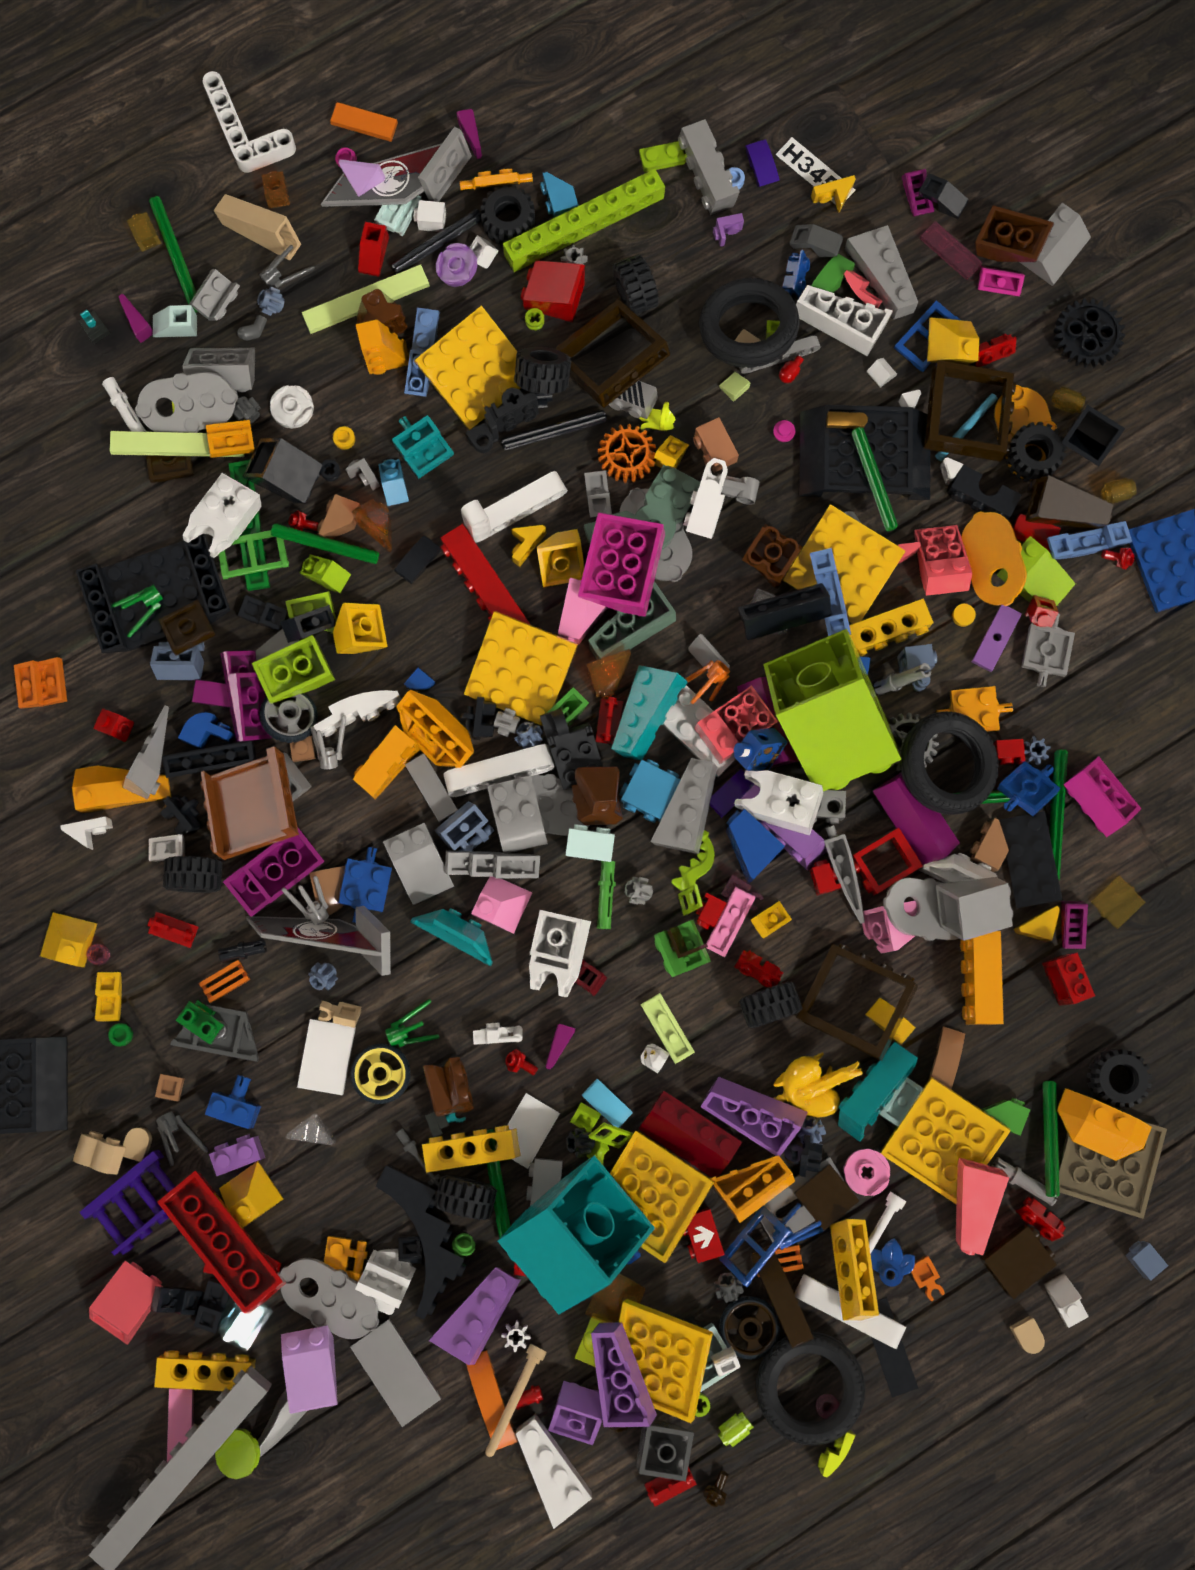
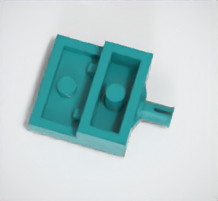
[392,415,454,479]

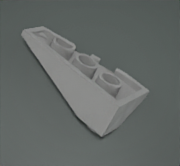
[123,705,169,800]

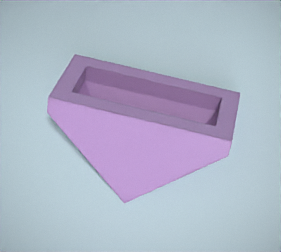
[339,159,385,196]

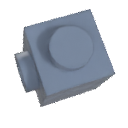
[1125,1241,1168,1281]

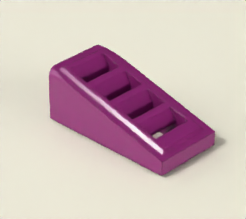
[456,109,482,159]
[902,169,934,217]
[118,294,153,343]
[1061,901,1088,949]
[545,1024,575,1070]

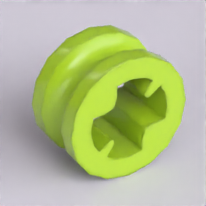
[525,308,545,331]
[695,1393,710,1417]

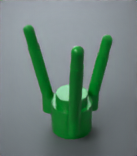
[112,585,163,638]
[385,999,439,1047]

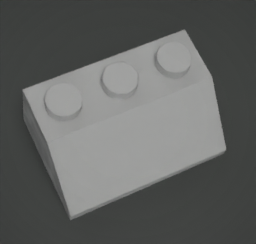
[1020,202,1091,286]
[183,348,255,392]

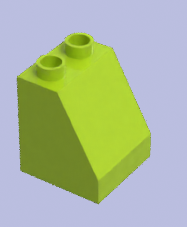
[763,629,901,792]

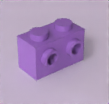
[209,1134,266,1176]

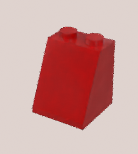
[520,261,585,322]

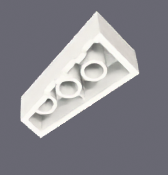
[796,285,893,356]
[516,1413,592,1529]

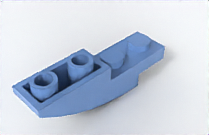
[404,308,440,397]

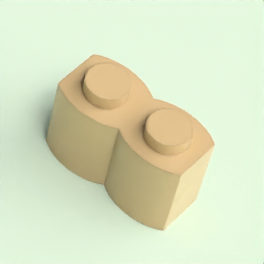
[73,1131,126,1175]

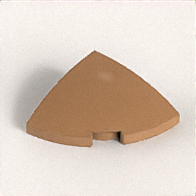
[309,866,345,915]

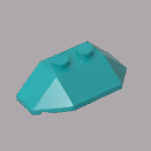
[410,908,493,967]

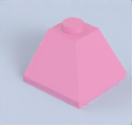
[471,877,532,934]

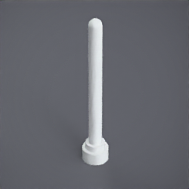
[868,1192,906,1254]

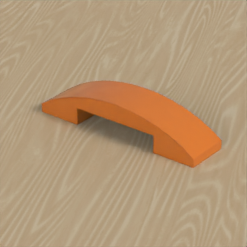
[466,1350,518,1450]

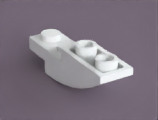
[314,690,401,737]

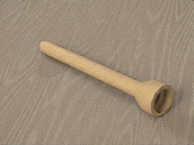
[485,1344,547,1457]

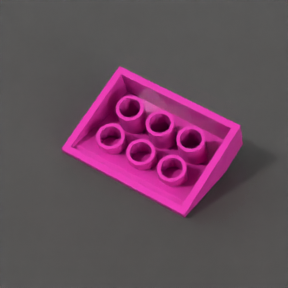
[578,513,665,617]

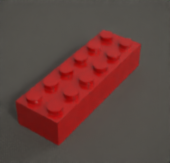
[157,1170,287,1315]

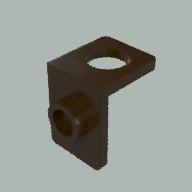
[667,926,708,959]

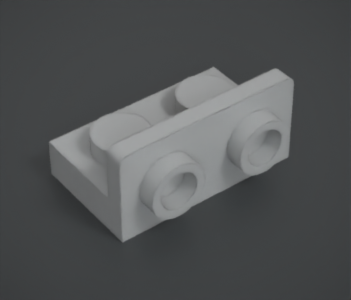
[189,269,240,321]

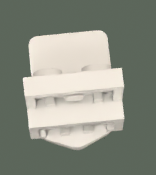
[355,1249,416,1315]

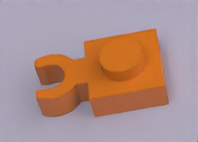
[911,1255,945,1301]

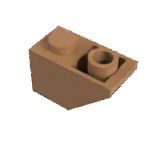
[317,494,362,539]
[970,818,1009,872]

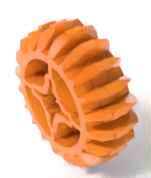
[598,423,656,483]

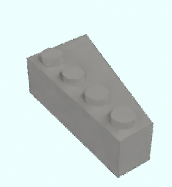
[651,758,718,854]

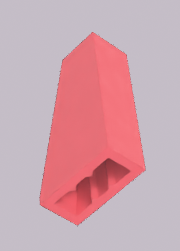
[956,1157,1009,1255]

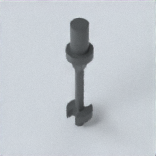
[396,1128,441,1188]

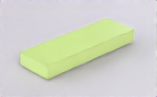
[640,993,695,1064]

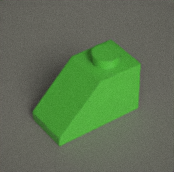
[981,1098,1030,1136]

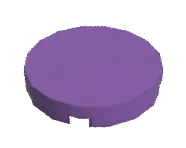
[436,243,477,287]

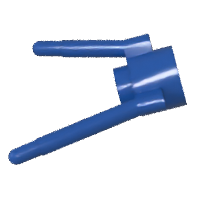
[771,1203,824,1250]

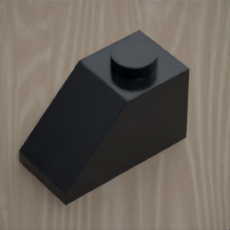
[280,605,336,643]

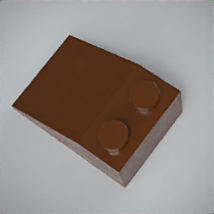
[975,205,1054,262]

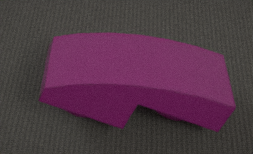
[192,680,230,708]

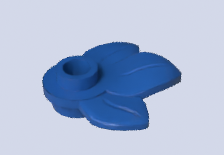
[870,1239,915,1287]

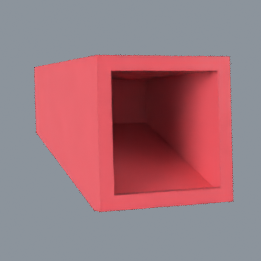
[89,1261,163,1345]

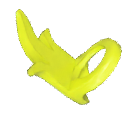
[639,402,676,431]

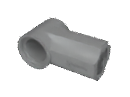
[718,474,760,505]

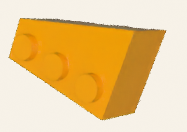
[356,320,409,375]
[710,1155,795,1223]

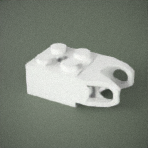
[683,458,728,539]
[183,473,261,558]
[734,770,823,835]
[529,910,591,997]

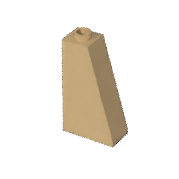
[214,194,301,260]

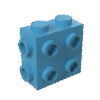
[619,759,681,823]

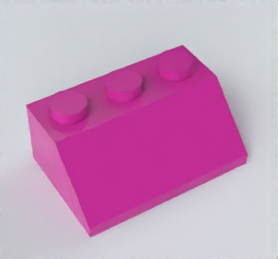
[1064,756,1141,837]

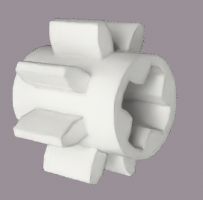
[501,1320,531,1352]

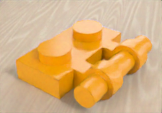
[324,1236,368,1282]

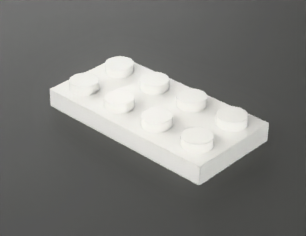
[663,685,736,777]

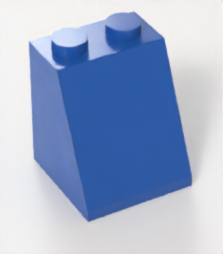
[726,809,785,883]

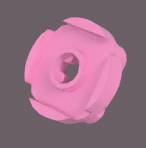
[843,1148,890,1196]

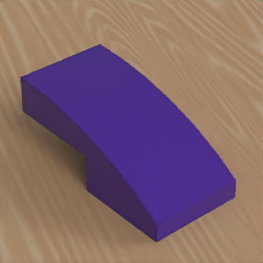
[745,139,780,187]
[710,769,755,818]

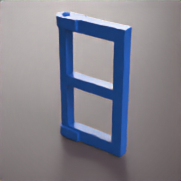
[894,301,960,372]
[719,1206,792,1287]

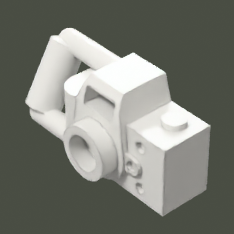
[473,1023,523,1045]

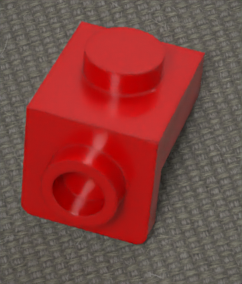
[93,708,134,742]

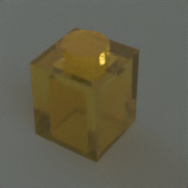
[127,212,162,252]

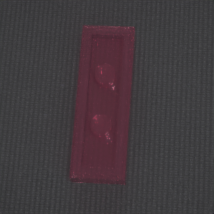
[920,221,983,280]

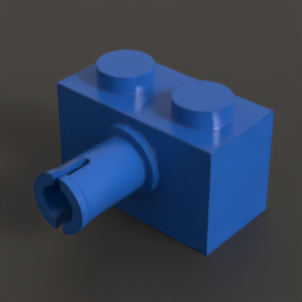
[205,1075,261,1129]

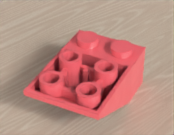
[914,525,972,596]
[694,685,778,764]

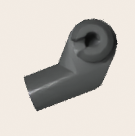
[237,315,267,340]

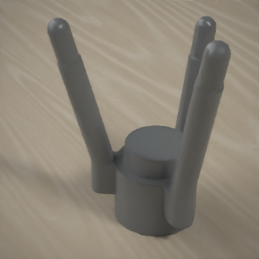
[259,245,315,289]
[156,1112,208,1166]

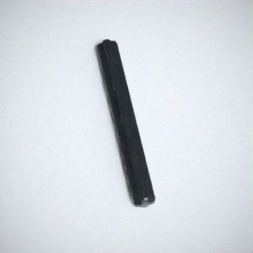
[391,209,482,274]
[502,410,607,450]

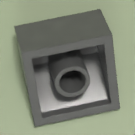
[636,1420,694,1481]

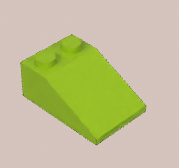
[997,536,1075,607]
[252,635,335,704]

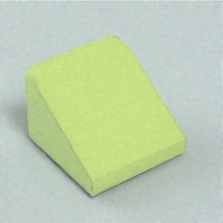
[719,372,750,402]

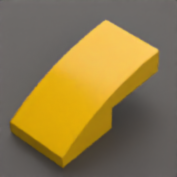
[95,972,122,1021]

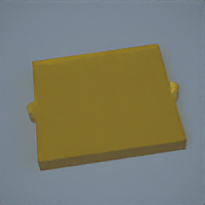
[1091,875,1146,929]

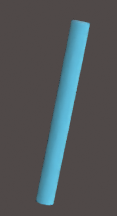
[935,393,998,461]

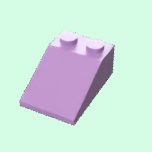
[281,1325,338,1414]

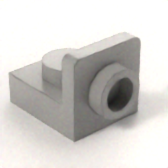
[345,458,380,491]

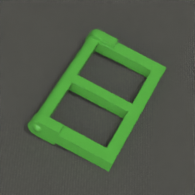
[219,530,289,580]

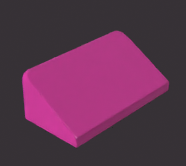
[977,266,1025,297]

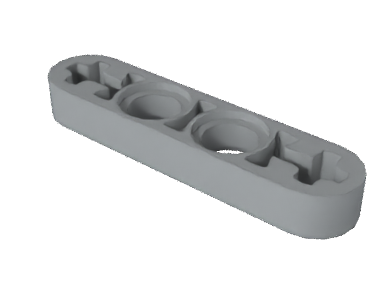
[740,336,821,374]

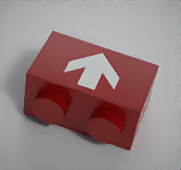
[684,1207,724,1263]

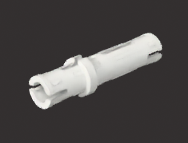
[102,377,147,432]

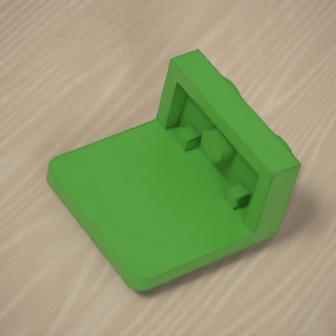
[654,920,711,977]

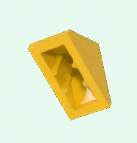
[1014,905,1060,942]

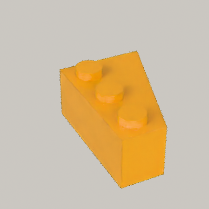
[353,725,420,800]

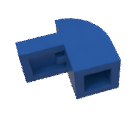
[178,712,235,749]

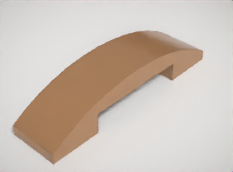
[928,1026,965,1089]

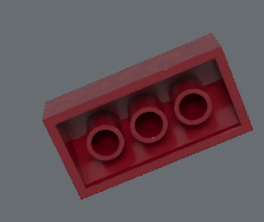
[638,1090,742,1178]

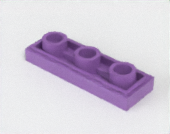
[971,605,1022,672]

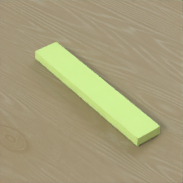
[302,265,430,334]
[110,431,244,457]

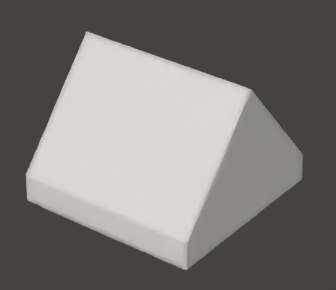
[867,358,897,388]
[898,390,921,408]
[940,457,963,485]
[710,1346,740,1377]

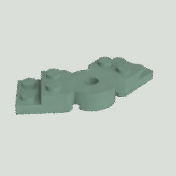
[584,465,701,549]

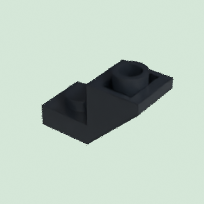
[919,173,968,219]

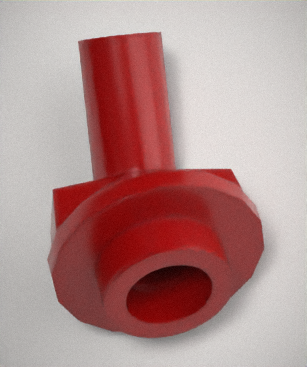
[289,510,319,531]
[1101,548,1134,570]
[505,1049,538,1076]

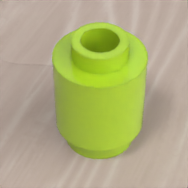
[718,1412,754,1447]

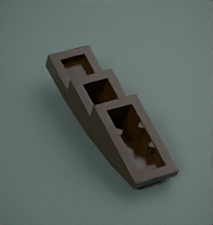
[751,1246,814,1349]

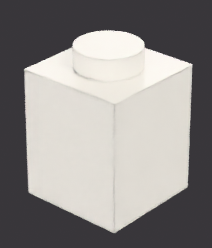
[414,200,446,232]

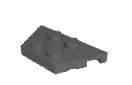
[170,1004,259,1062]

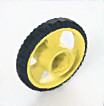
[351,1044,410,1104]

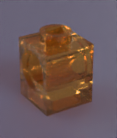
[262,171,290,208]

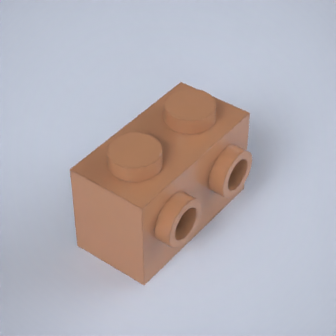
[693,417,739,473]

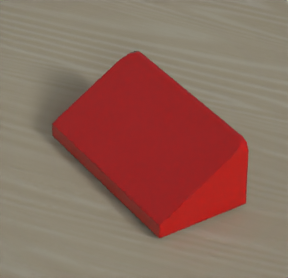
[1013,513,1061,552]

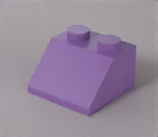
[548,1381,603,1445]

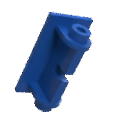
[782,250,810,300]

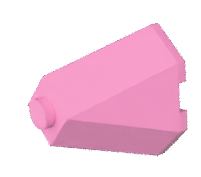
[558,578,608,644]
[862,901,918,954]

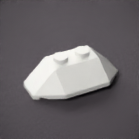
[919,853,998,883]

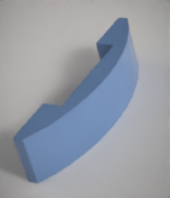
[1047,521,1132,559]
[810,548,851,636]

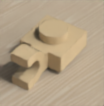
[318,1001,361,1028]

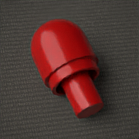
[779,355,804,383]

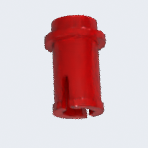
[516,1385,544,1410]

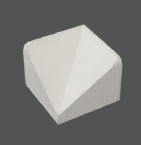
[470,235,498,268]

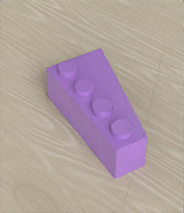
[740,785,826,871]
[701,1077,808,1156]
[429,1267,521,1365]
[591,1322,657,1427]

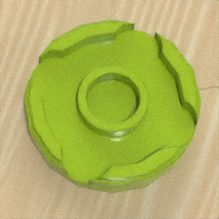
[215,1428,260,1479]

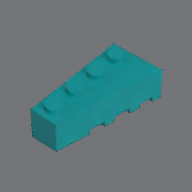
[611,665,688,761]
[838,1042,918,1142]

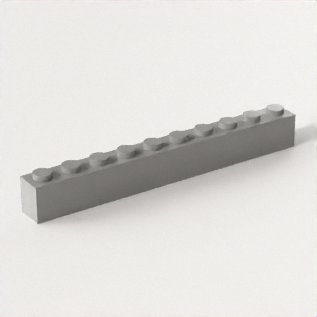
[88,1366,272,1570]

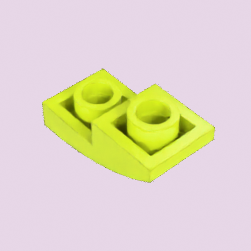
[818,1430,855,1477]

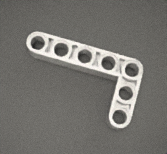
[203,71,296,173]
[461,471,568,543]

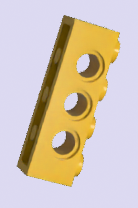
[850,598,933,657]
[422,1125,521,1173]
[830,1219,879,1321]
[154,1350,256,1391]

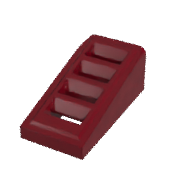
[575,960,607,996]

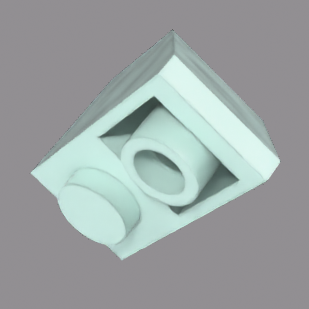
[153,305,197,337]

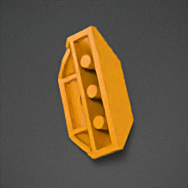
[396,690,474,768]
[1057,1088,1152,1161]

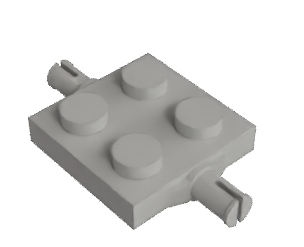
[1021,614,1075,687]

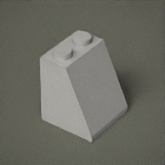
[936,877,1013,941]

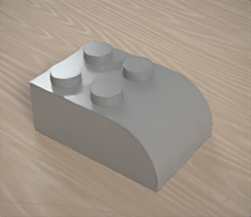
[487,775,548,853]

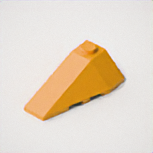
[72,765,171,813]

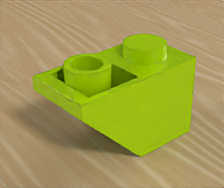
[299,554,351,593]

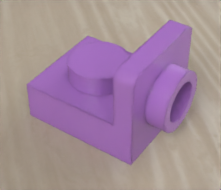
[713,213,744,247]

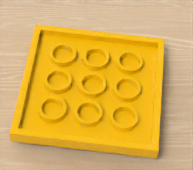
[414,305,521,430]
[783,504,906,624]
[464,611,578,726]
[880,1077,1011,1205]
[610,1131,714,1263]
[619,1299,713,1423]

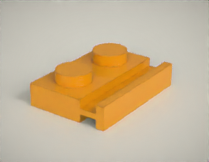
[206,420,255,458]

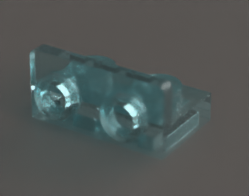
[219,1302,273,1352]

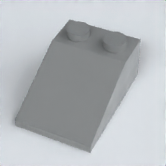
[383,823,454,905]

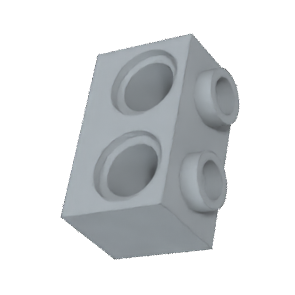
[814,790,846,824]

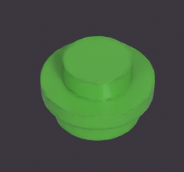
[452,1233,475,1256]

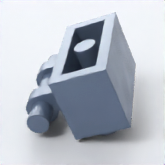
[150,641,205,680]
[897,644,937,692]
[435,801,494,851]

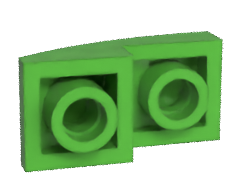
[811,254,855,293]

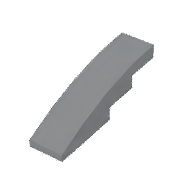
[445,851,540,878]

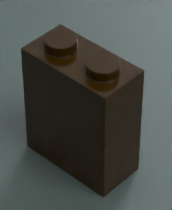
[980,1224,1057,1299]

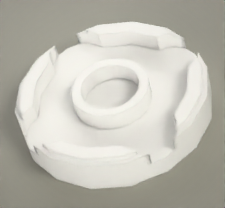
[270,385,314,429]

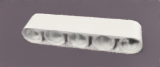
[443,744,554,797]
[794,1274,906,1349]

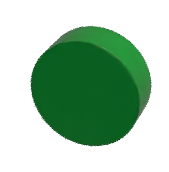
[108,1023,133,1046]

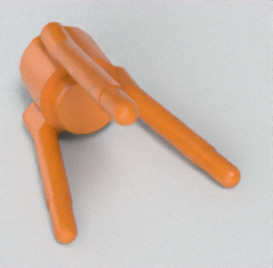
[685,660,730,704]

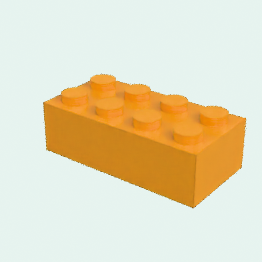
[960,931,1004,1025]

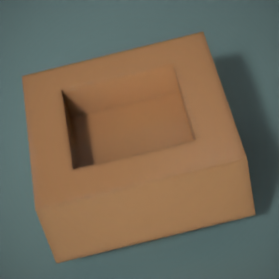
[290,736,316,762]
[155,1074,185,1101]

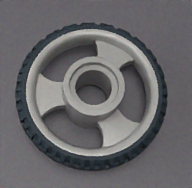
[259,693,318,743]

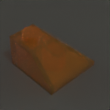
[352,499,393,552]
[587,649,631,699]
[585,1274,646,1323]

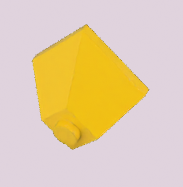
[927,318,979,365]
[537,529,584,587]
[333,603,388,654]
[40,912,97,968]
[219,1161,284,1228]

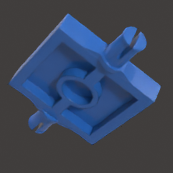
[997,761,1061,816]
[338,847,392,923]

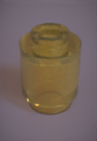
[1051,386,1086,414]
[1101,478,1137,504]

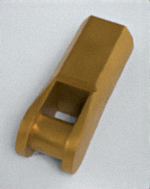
[826,412,868,429]

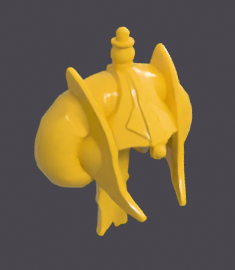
[774,1052,863,1118]

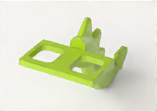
[671,830,715,916]
[587,1123,633,1165]

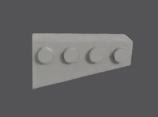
[678,119,740,215]
[844,225,918,319]

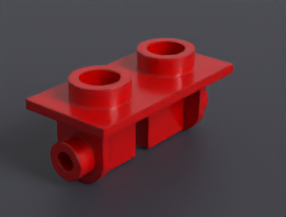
[975,334,1017,367]
[596,697,623,744]
[148,912,199,948]
[734,950,783,987]
[1015,1197,1066,1242]
[644,1467,697,1506]

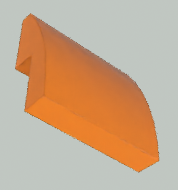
[14,657,67,709]

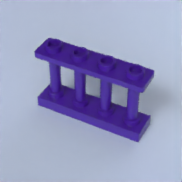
[80,1150,176,1256]

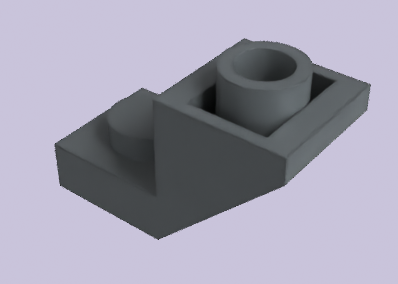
[789,224,844,257]

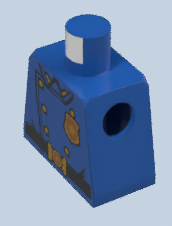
[734,728,788,771]

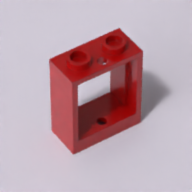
[852,828,923,896]
[1042,952,1095,1006]

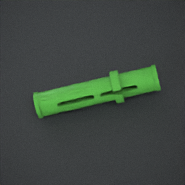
[597,861,616,929]

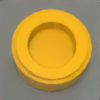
[333,426,355,450]
[952,604,976,627]

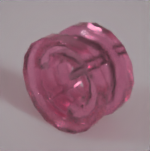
[86,944,110,965]

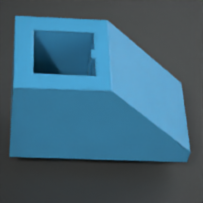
[540,172,578,218]
[378,459,409,506]

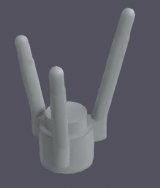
[310,715,346,769]
[282,876,329,925]

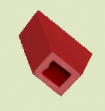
[358,222,389,277]

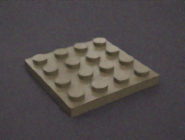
[1059,1122,1167,1219]

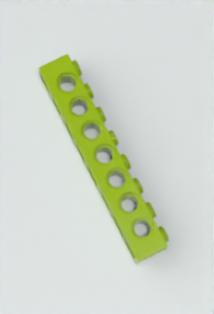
[503,169,665,272]

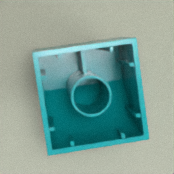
[498,1155,655,1315]

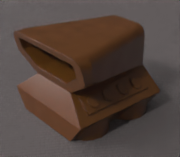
[357,289,408,335]
[742,524,803,589]
[572,767,623,825]
[423,1057,474,1117]

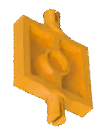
[460,169,533,190]
[936,686,1013,732]

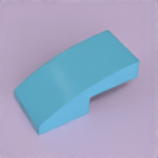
[582,1079,633,1128]

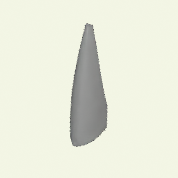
[824,825,864,924]
[257,1390,307,1457]

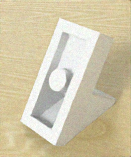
[61,817,113,850]
[149,834,185,862]
[1043,1273,1089,1328]

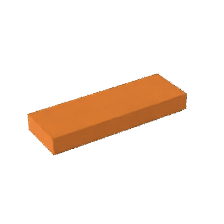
[330,102,398,142]

